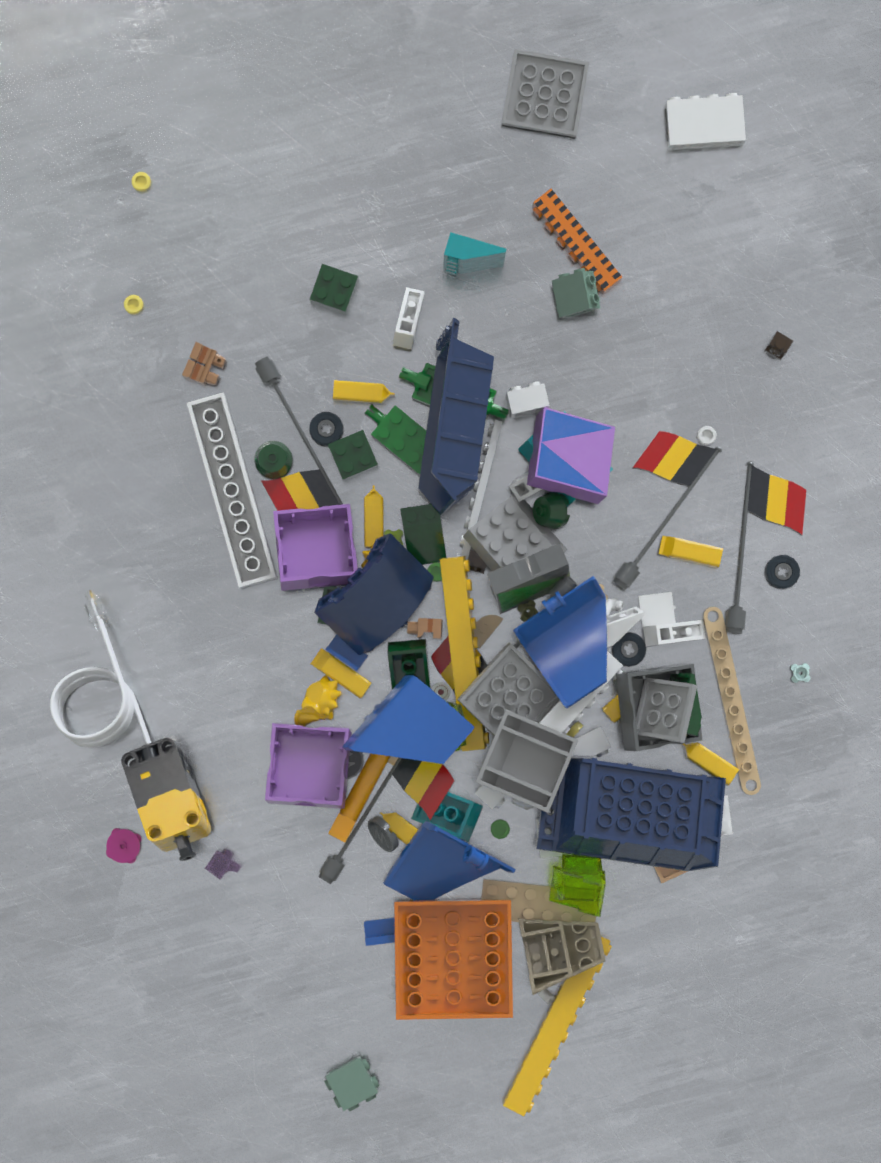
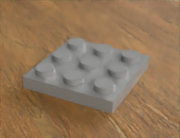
[636,678,697,743]

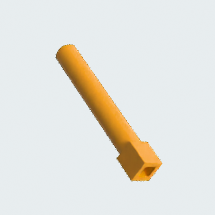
[328,753,390,842]

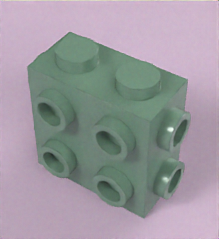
[552,268,600,318]
[324,1056,380,1112]

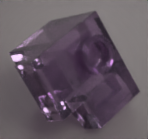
[204,848,243,879]

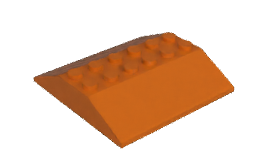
[394,899,513,1020]

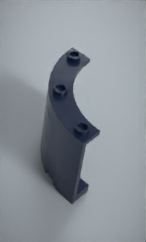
[314,533,434,655]

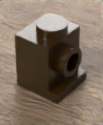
[764,331,794,360]
[468,550,486,574]

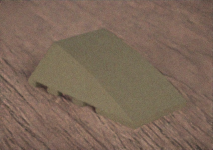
[518,918,606,995]

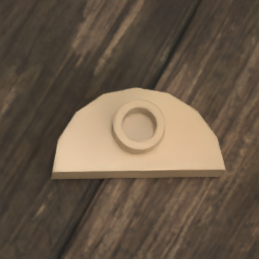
[474,615,503,649]

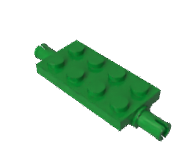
[399,363,509,420]
[364,404,426,475]

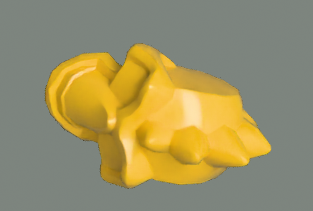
[294,675,341,727]

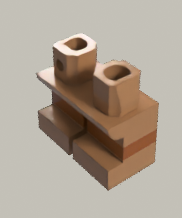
[182,342,226,385]
[407,618,443,640]

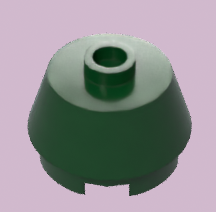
[254,441,292,479]
[533,492,570,530]

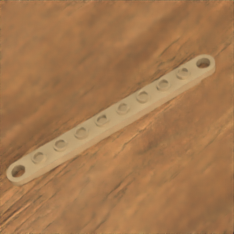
[703,607,761,795]

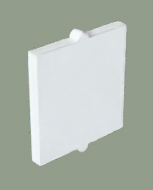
[638,592,676,627]

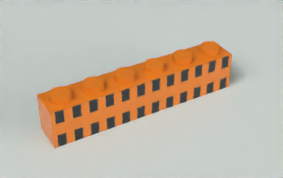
[532,188,622,294]

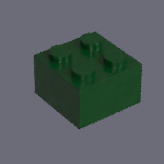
[309,264,359,315]
[328,430,378,482]

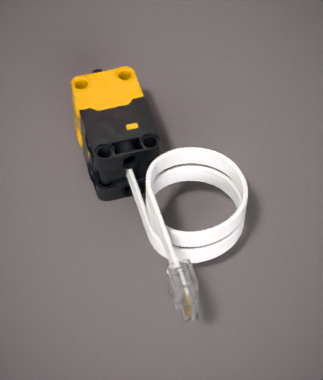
[50,589,211,861]

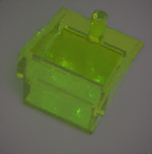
[549,854,606,917]

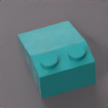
[411,792,483,842]

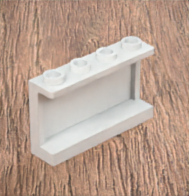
[665,93,746,150]

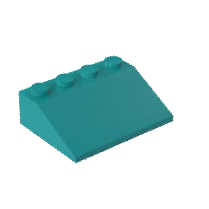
[443,232,507,275]

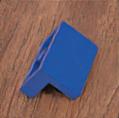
[326,634,368,671]
[364,917,395,946]

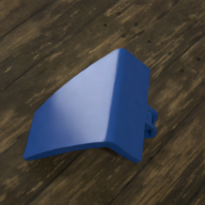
[513,576,607,709]
[342,675,474,764]
[383,821,516,901]

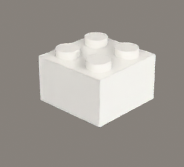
[506,382,550,419]

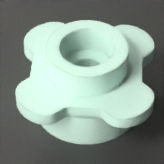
[791,663,811,683]

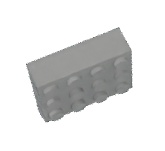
[463,494,567,571]
[476,710,578,812]

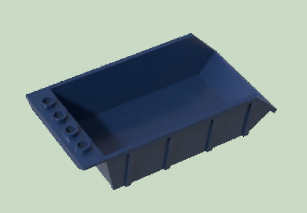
[418,318,494,515]
[536,758,726,871]

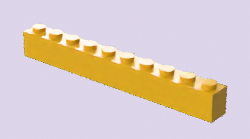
[440,556,489,751]
[503,936,612,1116]

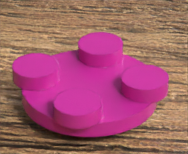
[106,828,142,864]

